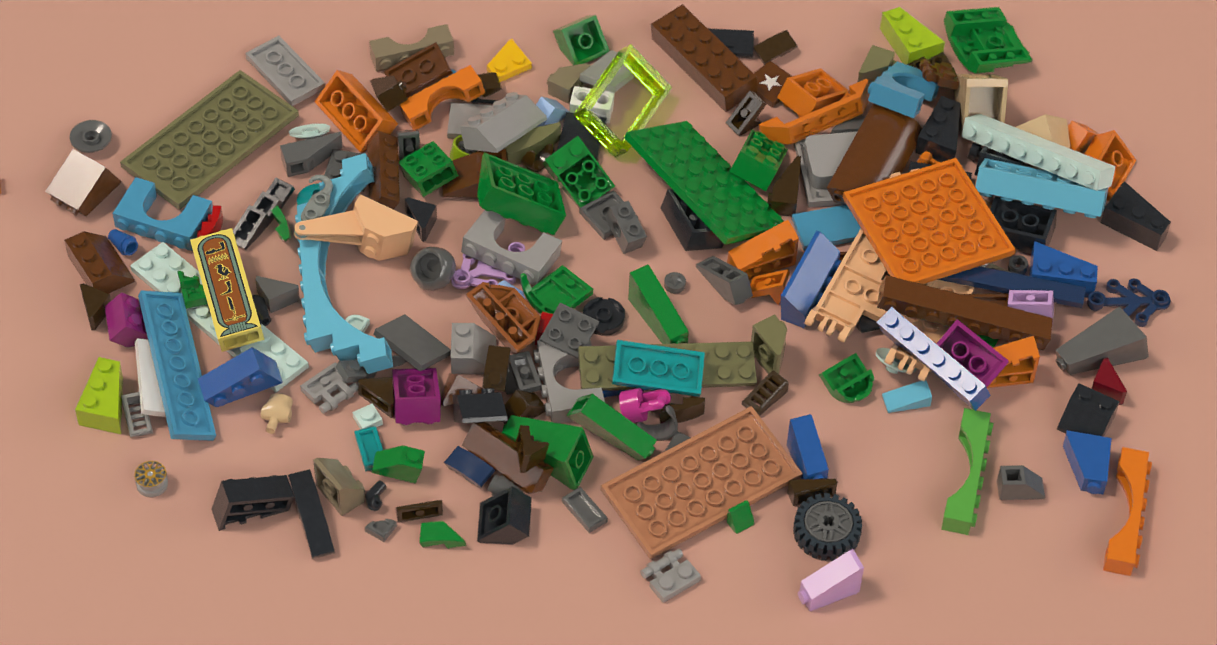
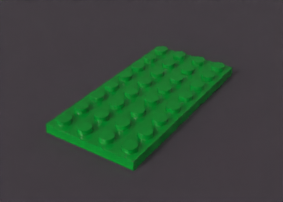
[624,121,784,245]

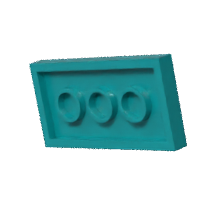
[612,340,705,397]

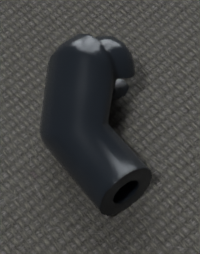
[365,480,387,511]

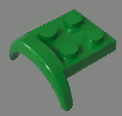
[520,265,594,314]

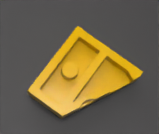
[487,39,532,82]

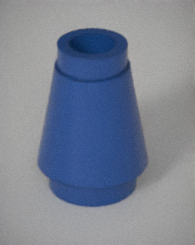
[108,229,138,256]

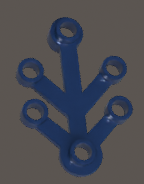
[1087,278,1171,327]

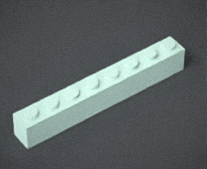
[962,114,1115,191]

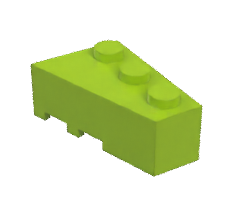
[880,7,945,65]
[75,357,123,434]

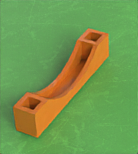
[1103,447,1152,576]

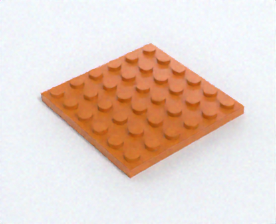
[843,158,1016,284]

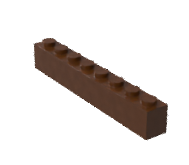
[877,275,1053,351]

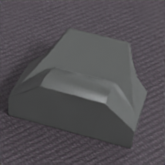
[505,351,542,394]

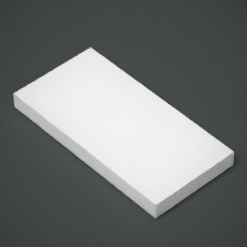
[135,338,166,417]

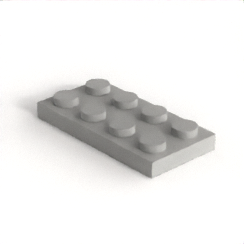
[245,36,325,106]

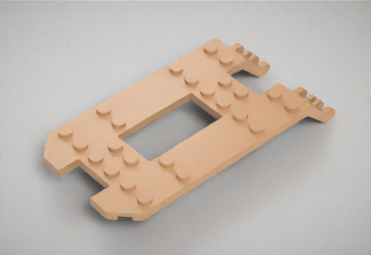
[804,168,992,381]

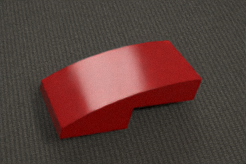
[197,205,223,238]

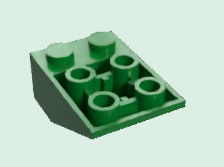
[729,130,788,191]
[543,136,615,208]

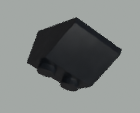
[1057,383,1120,437]
[453,388,507,423]
[477,486,532,544]

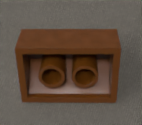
[64,231,135,294]

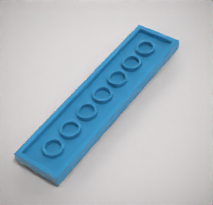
[138,290,216,441]

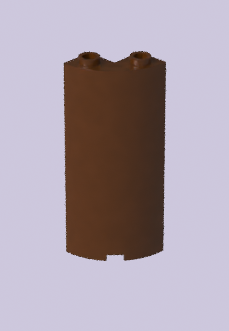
[827,103,922,203]

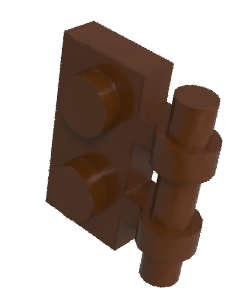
[919,59,960,90]

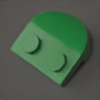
[819,353,874,403]

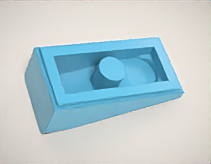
[882,380,932,413]

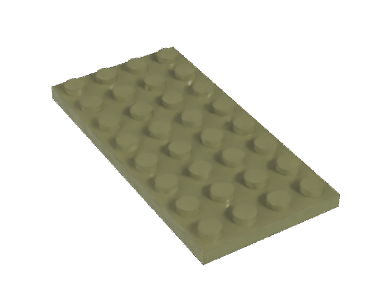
[120,70,299,210]

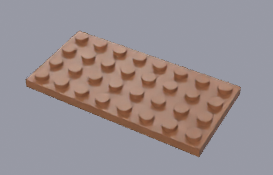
[600,406,803,560]

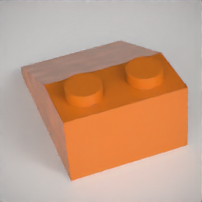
[777,68,850,117]

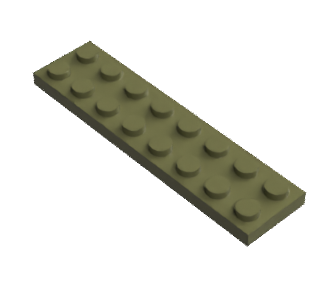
[578,341,757,391]

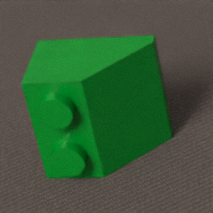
[553,15,610,65]

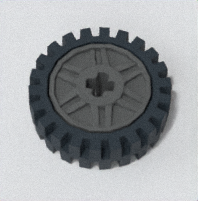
[793,493,862,561]

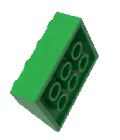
[477,152,566,235]

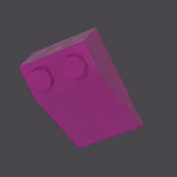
[936,319,1009,387]
[392,368,441,425]

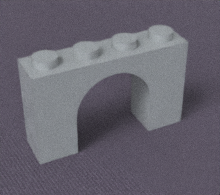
[461,210,562,286]
[533,340,605,423]

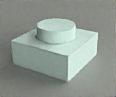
[352,403,383,430]

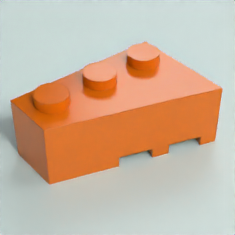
[727,220,799,280]
[987,336,1040,388]

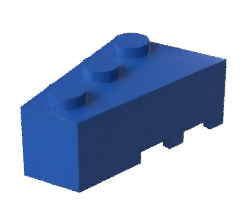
[1029,241,1098,298]
[198,347,283,408]

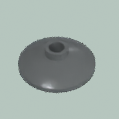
[70,120,112,153]

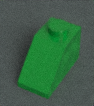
[372,445,425,484]

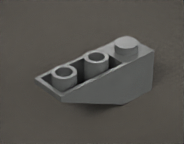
[280,132,343,177]

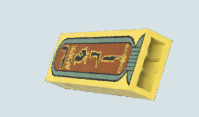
[190,228,265,352]

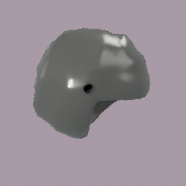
[410,247,456,291]

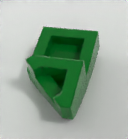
[271,205,292,242]
[177,271,207,309]
[419,521,466,549]

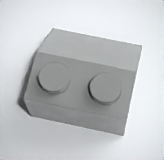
[451,323,496,374]

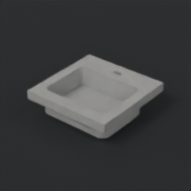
[794,131,858,208]

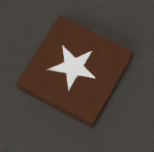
[754,60,792,107]

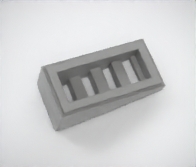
[121,392,153,438]

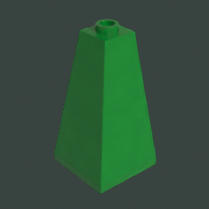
[502,415,594,490]

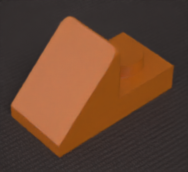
[750,269,790,305]

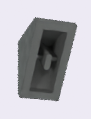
[255,276,300,313]

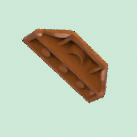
[466,282,541,353]

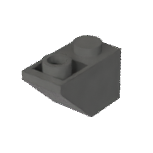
[997,465,1045,500]

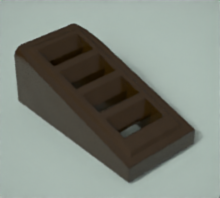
[742,370,789,416]
[787,479,838,506]

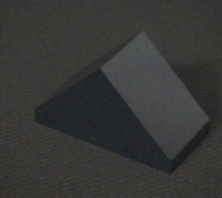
[405,197,437,242]

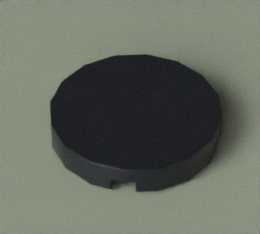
[583,297,625,336]

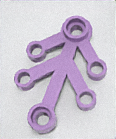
[451,242,525,289]

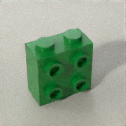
[398,141,458,197]

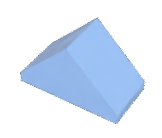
[535,96,570,128]

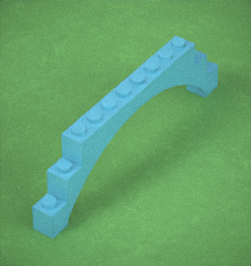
[295,153,393,374]

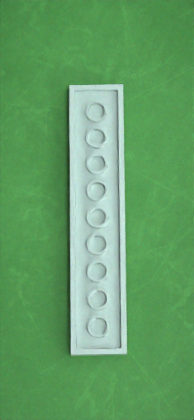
[130,242,309,393]

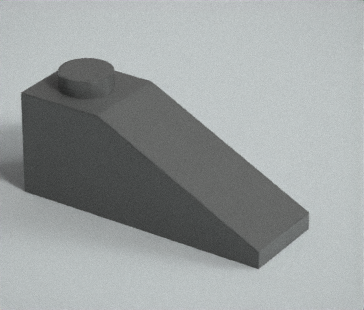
[696,256,753,305]

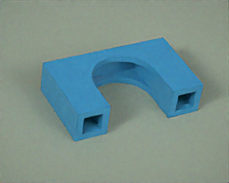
[867,61,940,118]
[112,177,213,251]

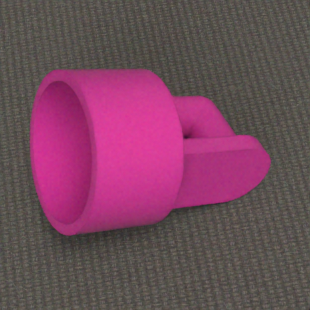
[619,388,671,423]

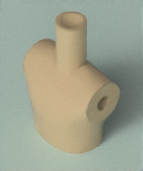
[261,393,293,434]

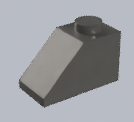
[397,129,420,160]

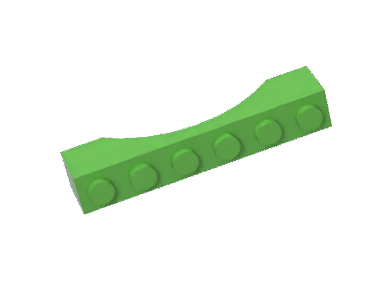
[941,408,993,535]

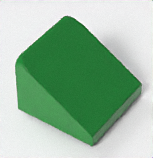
[727,500,754,534]

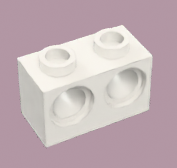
[569,86,614,124]

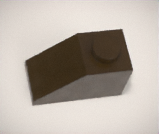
[370,76,408,112]
[482,345,511,392]

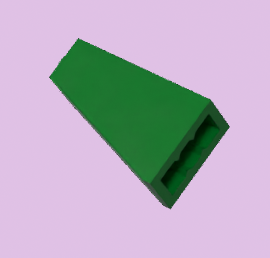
[628,264,689,344]
[567,393,657,460]

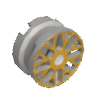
[134,461,168,497]

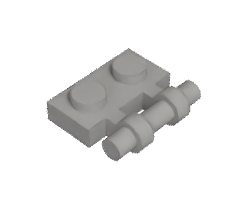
[300,362,358,414]
[640,549,701,603]

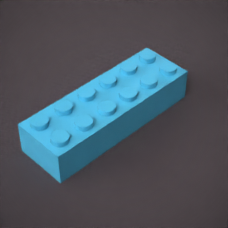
[975,158,1109,218]

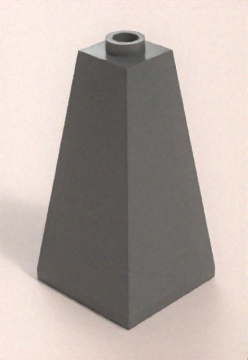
[1055,306,1149,375]

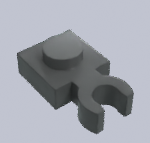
[336,360,377,383]

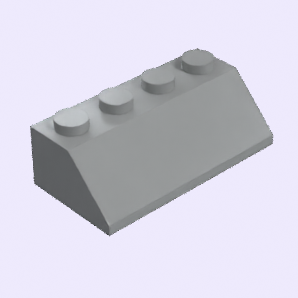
[460,92,547,153]

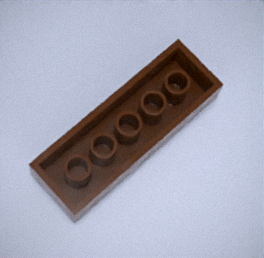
[651,4,758,112]

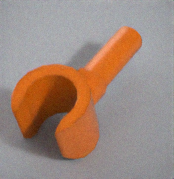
[917,152,941,165]

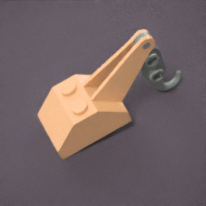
[294,175,418,261]

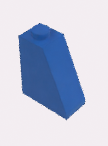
[786,414,829,479]
[1063,431,1112,494]

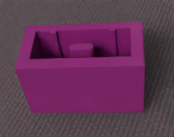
[105,292,148,347]

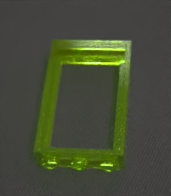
[573,44,672,158]

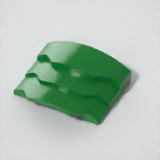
[943,7,1032,74]

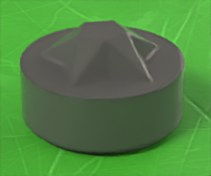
[664,272,686,294]

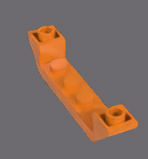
[759,79,870,144]

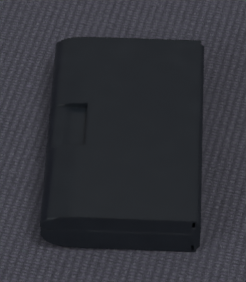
[708,28,754,58]

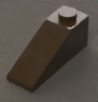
[767,156,801,217]

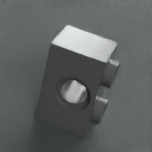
[605,200,647,254]

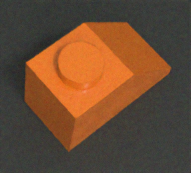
[1068,121,1099,153]

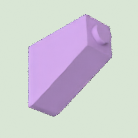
[798,549,864,612]

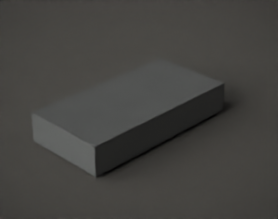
[562,487,608,533]

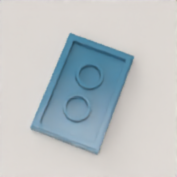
[792,205,861,251]

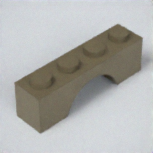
[369,24,454,72]

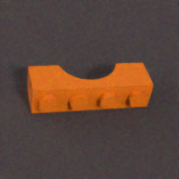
[399,65,485,130]

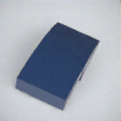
[444,446,495,488]

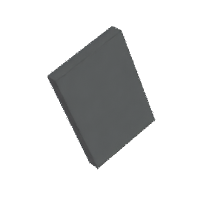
[374,314,451,371]

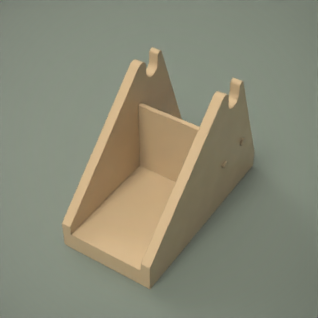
[953,74,1008,136]

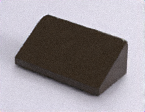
[395,500,443,522]

